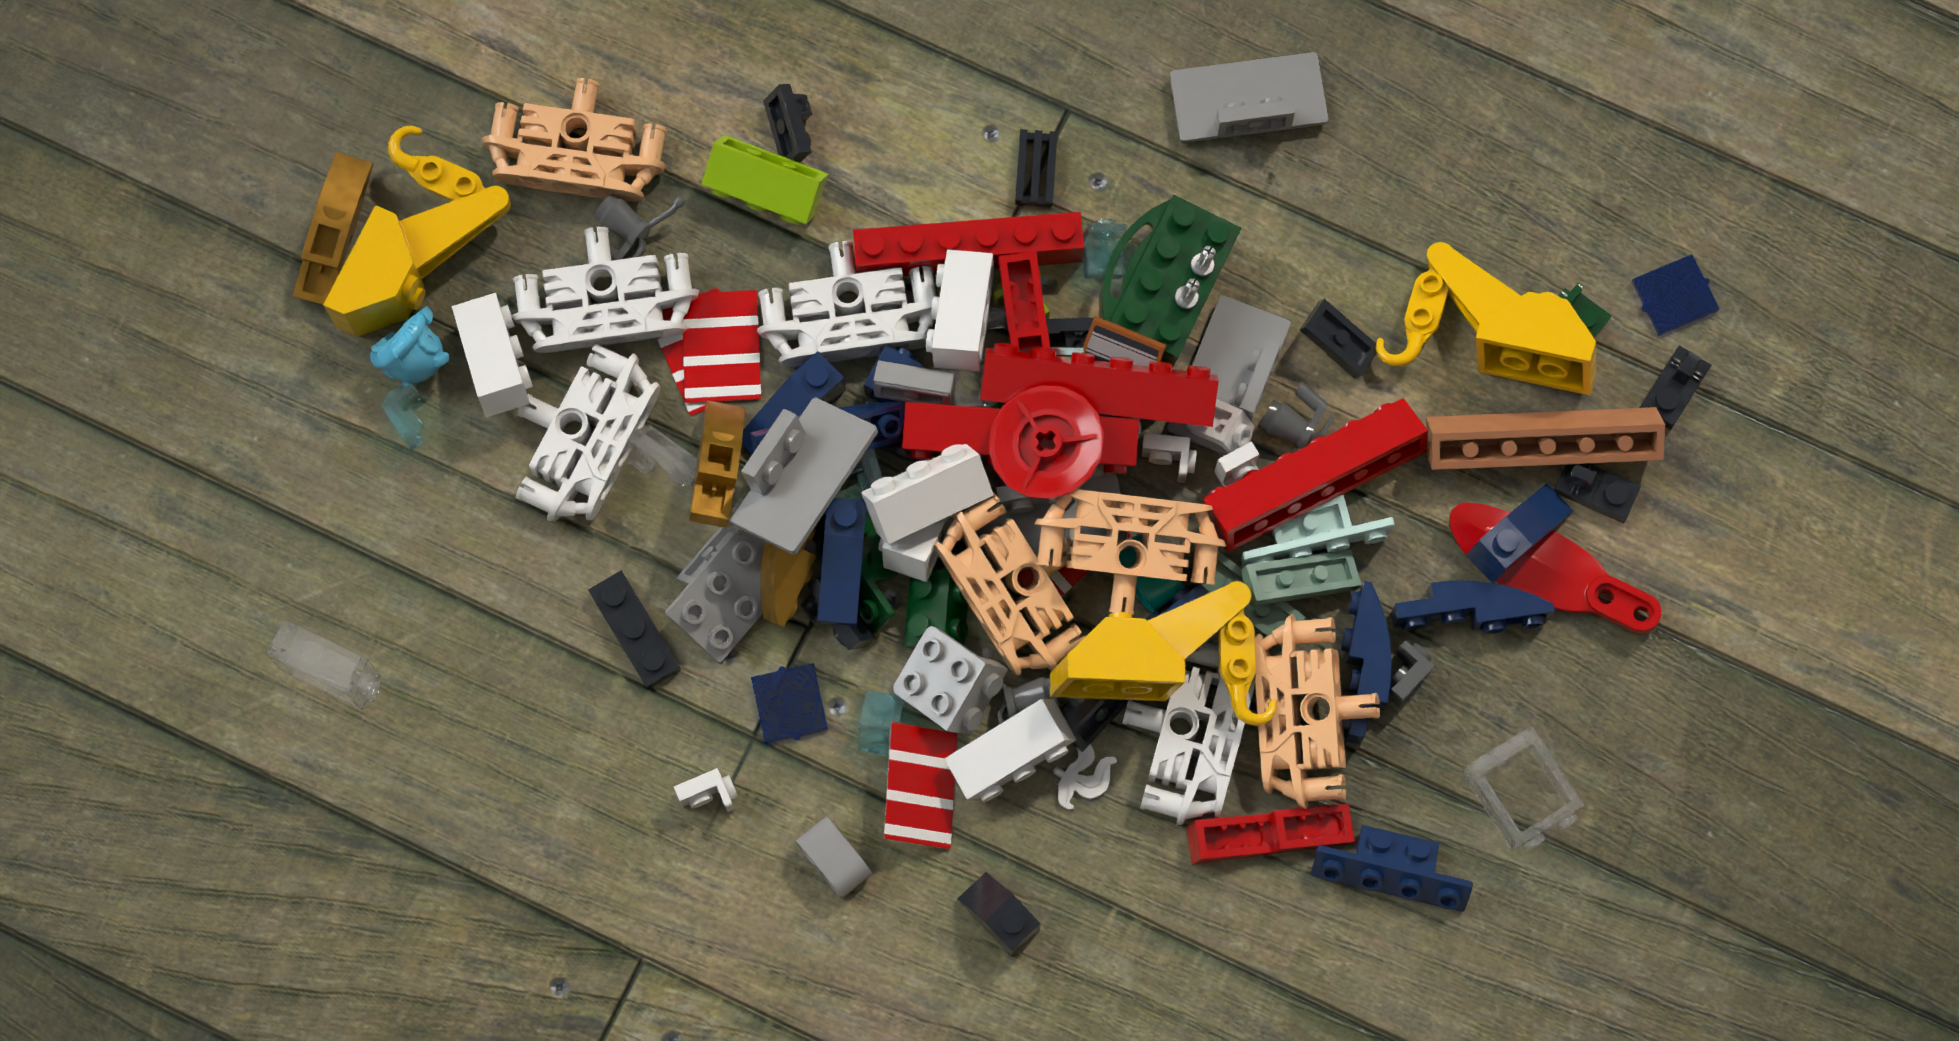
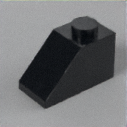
[957,872,1041,957]

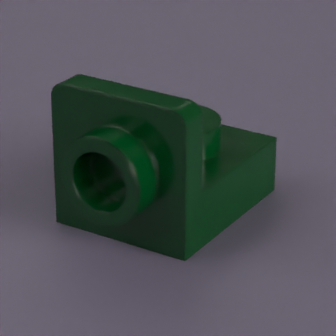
[1558,282,1612,339]

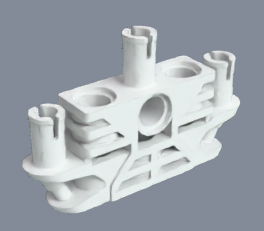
[511,227,700,353]
[757,241,936,367]
[516,343,660,521]
[1123,642,1255,826]

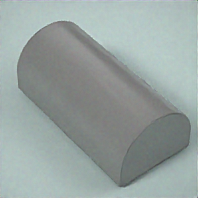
[874,360,955,405]

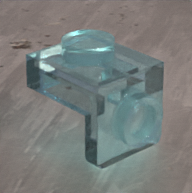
[1083,219,1127,279]
[858,690,904,755]

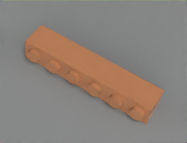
[1426,407,1665,470]

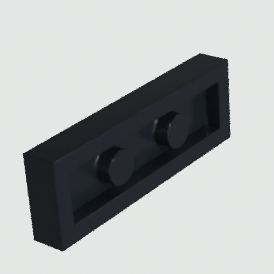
[588,570,681,690]

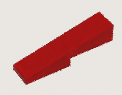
[997,251,1050,353]
[1186,803,1355,865]

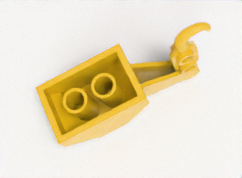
[323,126,511,337]
[1375,242,1596,396]
[1050,581,1277,726]

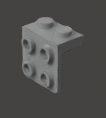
[893,626,1008,735]

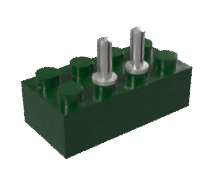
[1099,194,1242,368]

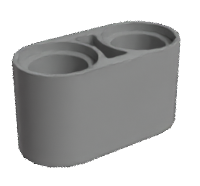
[795,816,872,899]

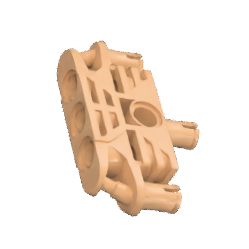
[482,78,667,202]
[1034,489,1226,615]
[934,492,1085,676]
[1255,613,1380,809]

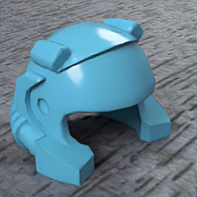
[370,306,449,387]

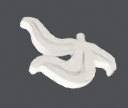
[1053,744,1117,810]

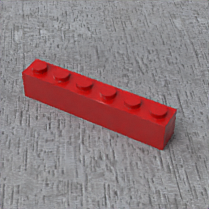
[853,212,1084,276]
[980,343,1219,427]
[1203,398,1428,552]
[902,402,1139,475]

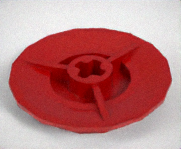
[988,385,1105,500]

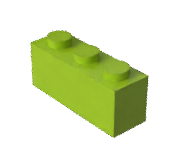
[701,134,829,225]

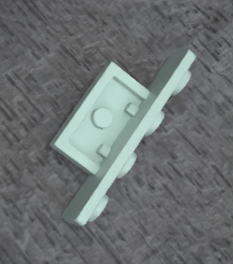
[1240,495,1395,568]

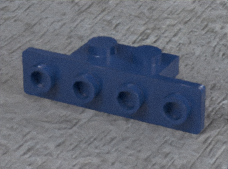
[1311,825,1473,912]

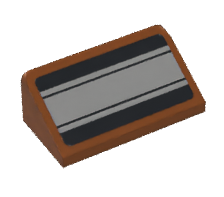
[1082,316,1166,367]

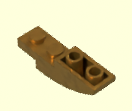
[293,152,374,305]
[689,400,745,528]
[760,524,817,627]

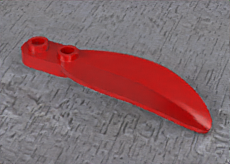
[1449,503,1662,634]

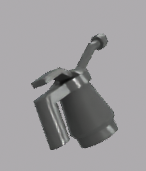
[594,194,685,261]
[1259,381,1334,450]
[981,648,1060,725]

